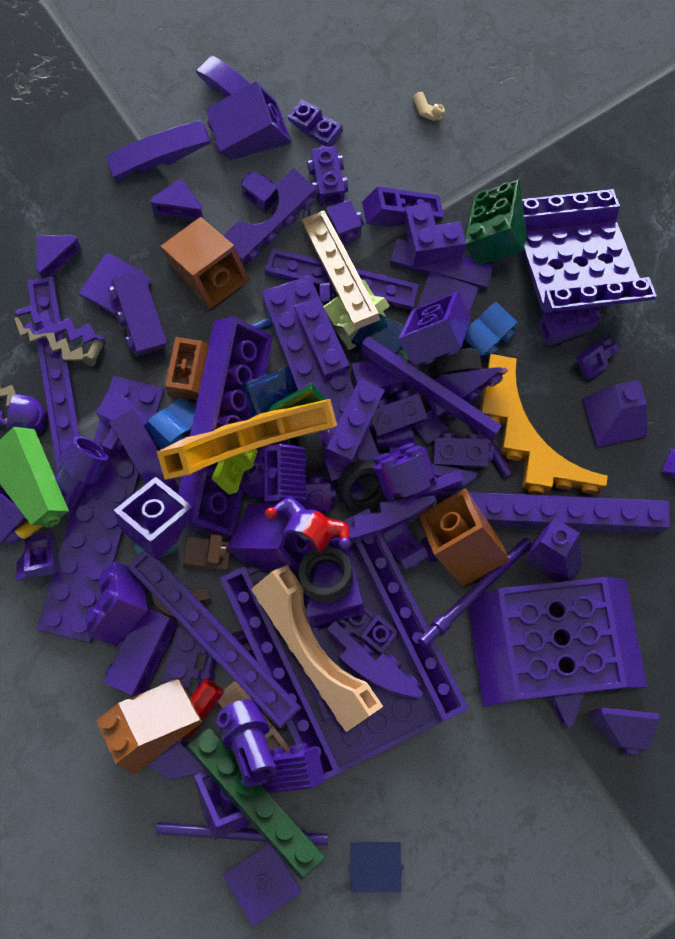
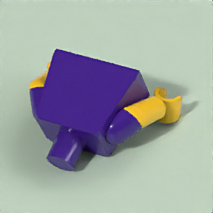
[0,485,43,545]

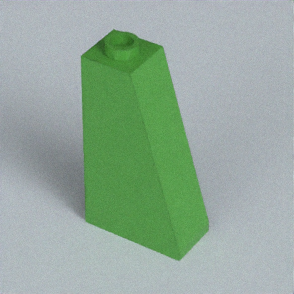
[0,427,69,527]

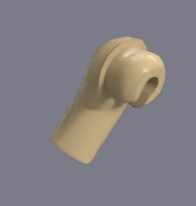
[412,92,445,121]

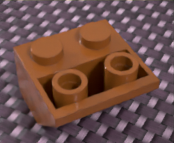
[165,337,209,401]

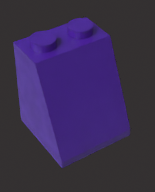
[206,81,292,160]
[227,503,317,580]

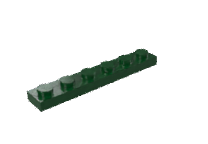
[187,728,325,881]

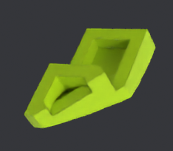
[212,449,258,495]

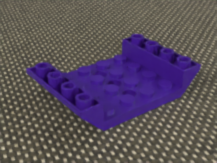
[522,189,657,312]
[468,577,647,707]

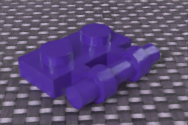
[161,627,216,689]

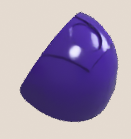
[7,394,47,436]

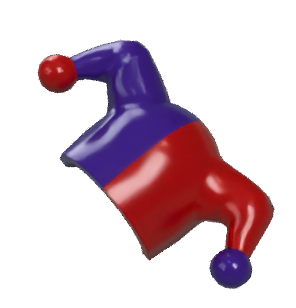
[265,497,351,554]

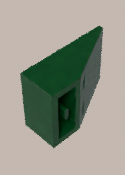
[465,179,527,266]

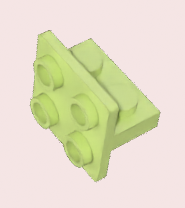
[323,280,389,350]

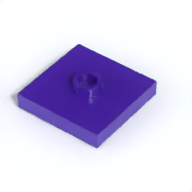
[222,843,302,927]

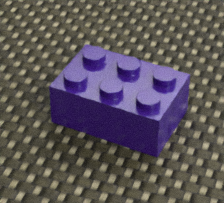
[398,291,471,366]

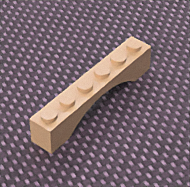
[251,565,383,732]

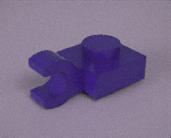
[576,337,621,380]

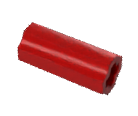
[184,678,224,739]

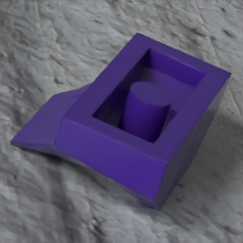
[16,530,58,581]

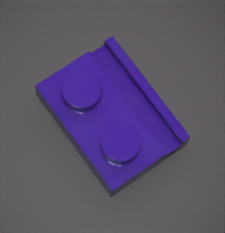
[408,470,463,499]

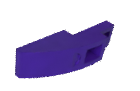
[326,621,424,700]

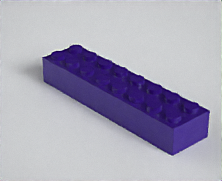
[262,276,379,487]
[178,316,273,538]

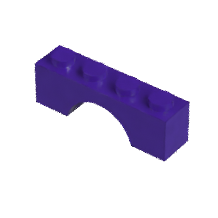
[223,168,316,266]

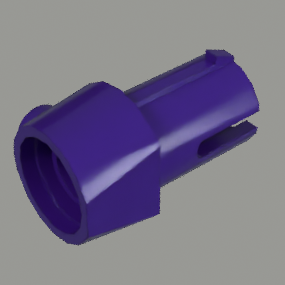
[54,436,109,515]
[217,699,277,787]

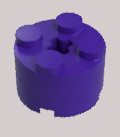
[373,443,437,500]

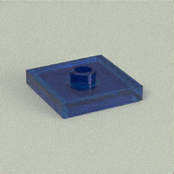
[242,366,297,417]

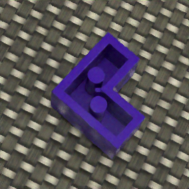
[402,203,466,266]
[85,561,147,646]

